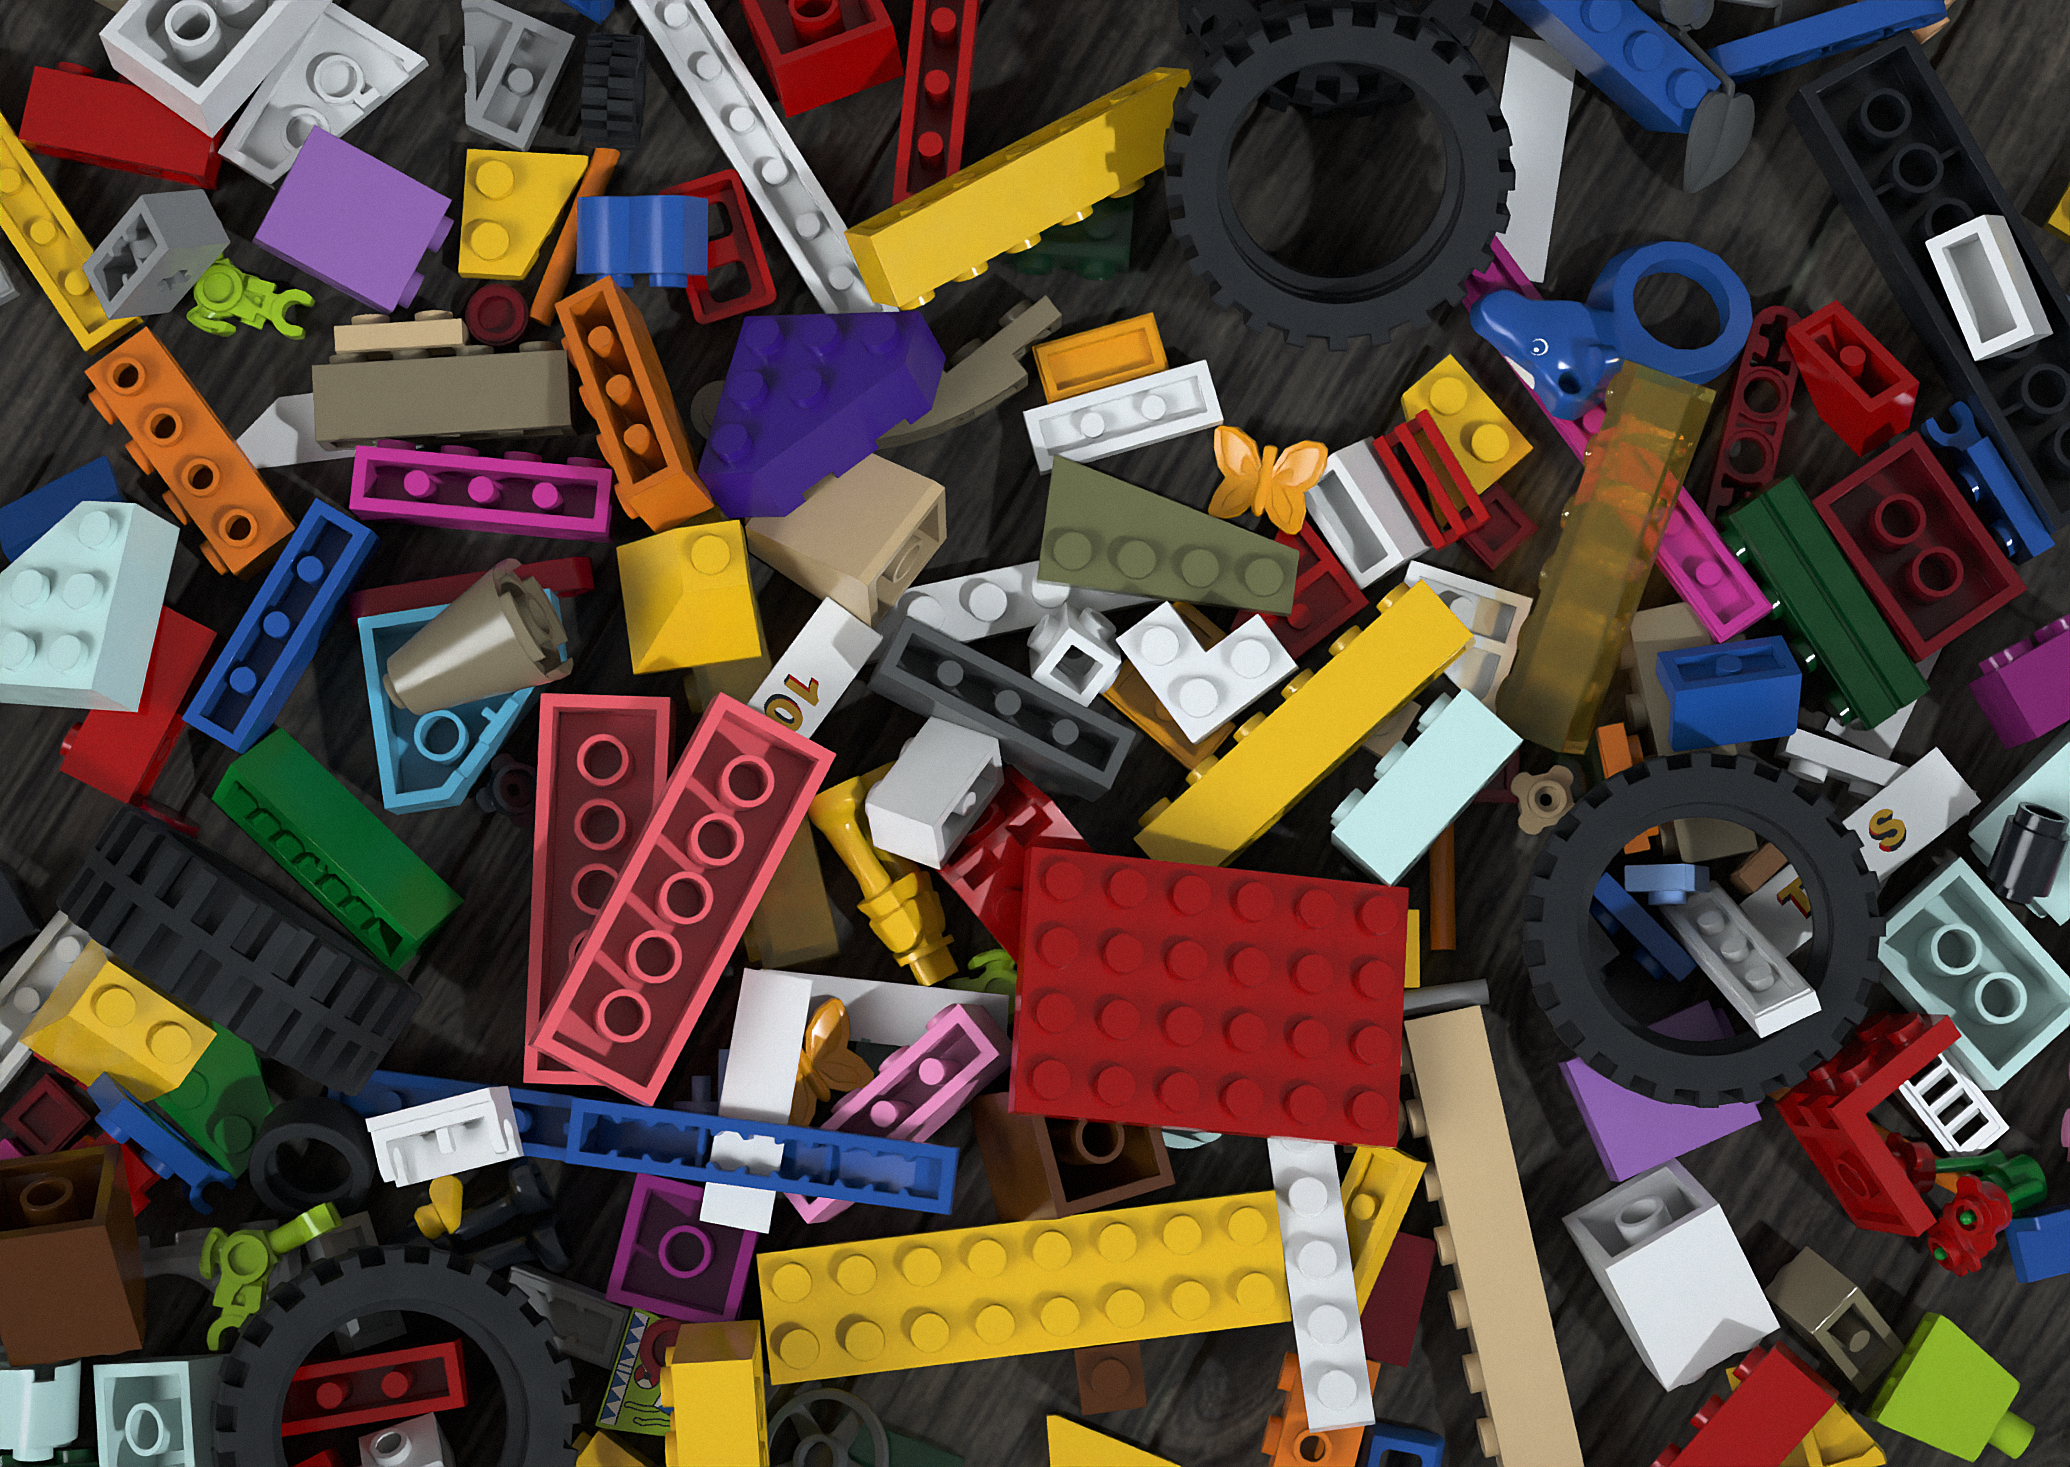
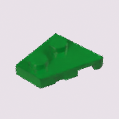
[153,1021,277,1180]

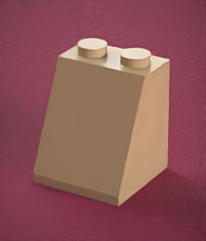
[744,453,947,631]

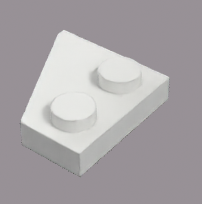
[1403,560,1533,714]

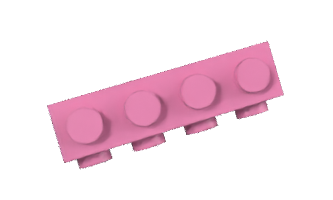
[783,1003,1012,1224]

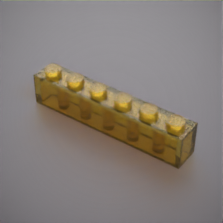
[1495,360,1717,755]

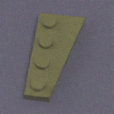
[1037,454,1300,617]

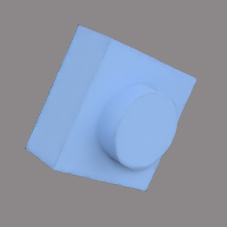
[1625,864,1710,906]

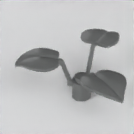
[1637,0,1829,194]

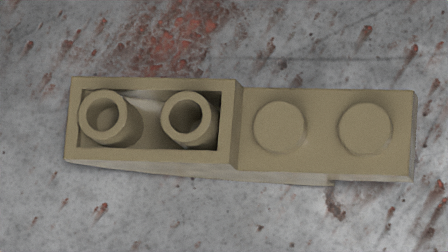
[875,295,1062,450]

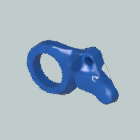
[1470,241,1753,421]

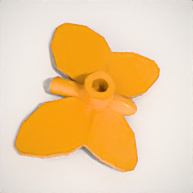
[1208,424,1328,535]
[788,997,875,1126]

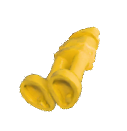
[807,760,959,987]

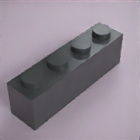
[866,615,1136,803]

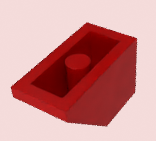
[1785,299,1920,457]

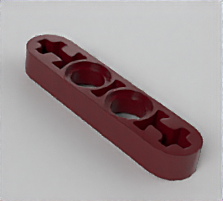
[1702,306,1802,534]
[346,557,596,630]

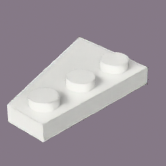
[218,2,429,190]

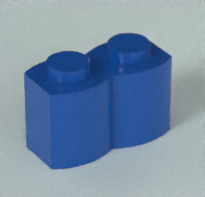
[576,195,708,289]

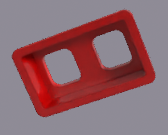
[658,169,777,325]

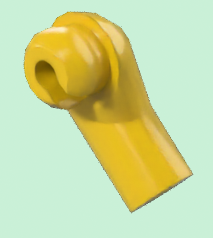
[414,1174,463,1240]

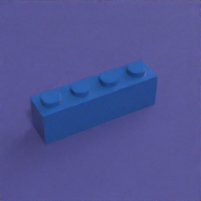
[1499,0,1721,134]
[182,498,383,754]

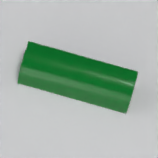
[211,727,464,973]

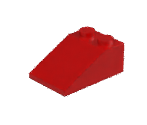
[738,0,904,118]

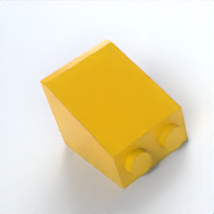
[18,938,217,1103]

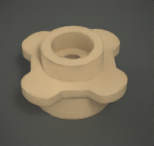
[1510,765,1575,835]

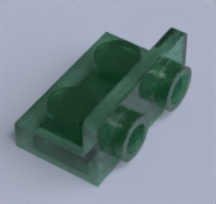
[1003,194,1135,281]

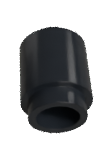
[1986,802,2070,904]

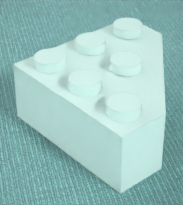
[0,501,180,712]

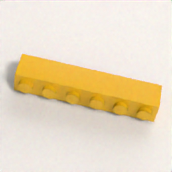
[844,67,1192,311]
[1133,578,1476,868]

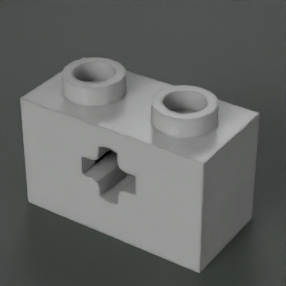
[82,189,231,320]

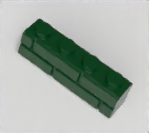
[1716,474,1931,731]

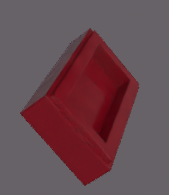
[1360,1231,1437,1368]

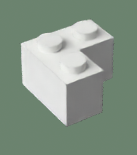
[1115,601,1300,745]

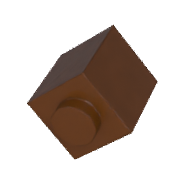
[1074,1340,1148,1416]

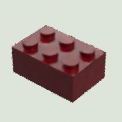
[1811,431,2028,664]

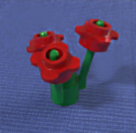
[1886,1132,2047,1277]

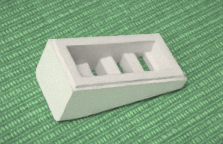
[1892,1048,2009,1158]

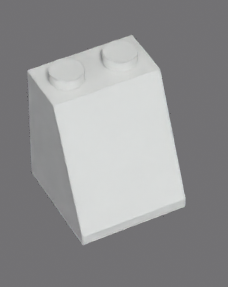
[1562,1158,1780,1392]

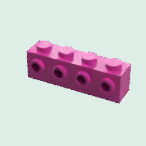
[349,439,619,544]

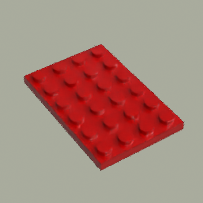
[1008,846,1409,1150]

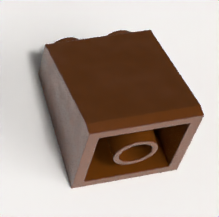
[968,1085,1176,1222]
[0,1143,149,1367]

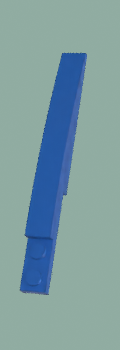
[328,1069,960,1215]

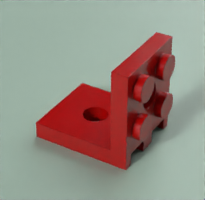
[932,764,1095,965]
[1774,1010,1962,1237]

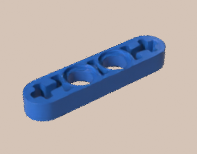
[1705,0,1947,89]

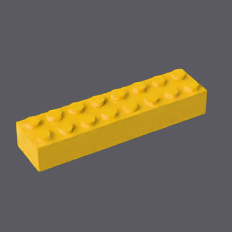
[756,1189,1292,1385]

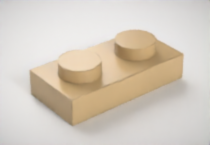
[334,310,471,362]

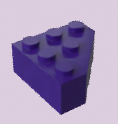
[697,311,946,518]

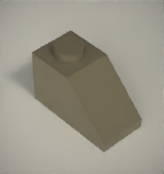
[1763,1246,1906,1394]

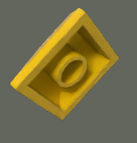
[616,520,762,675]

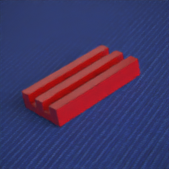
[1372,409,1493,552]

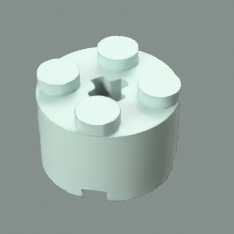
[0,1345,81,1461]

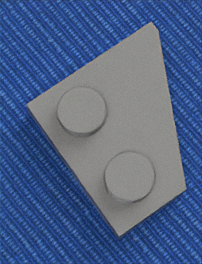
[462,0,578,152]

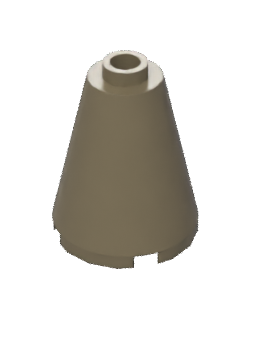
[383,558,573,715]

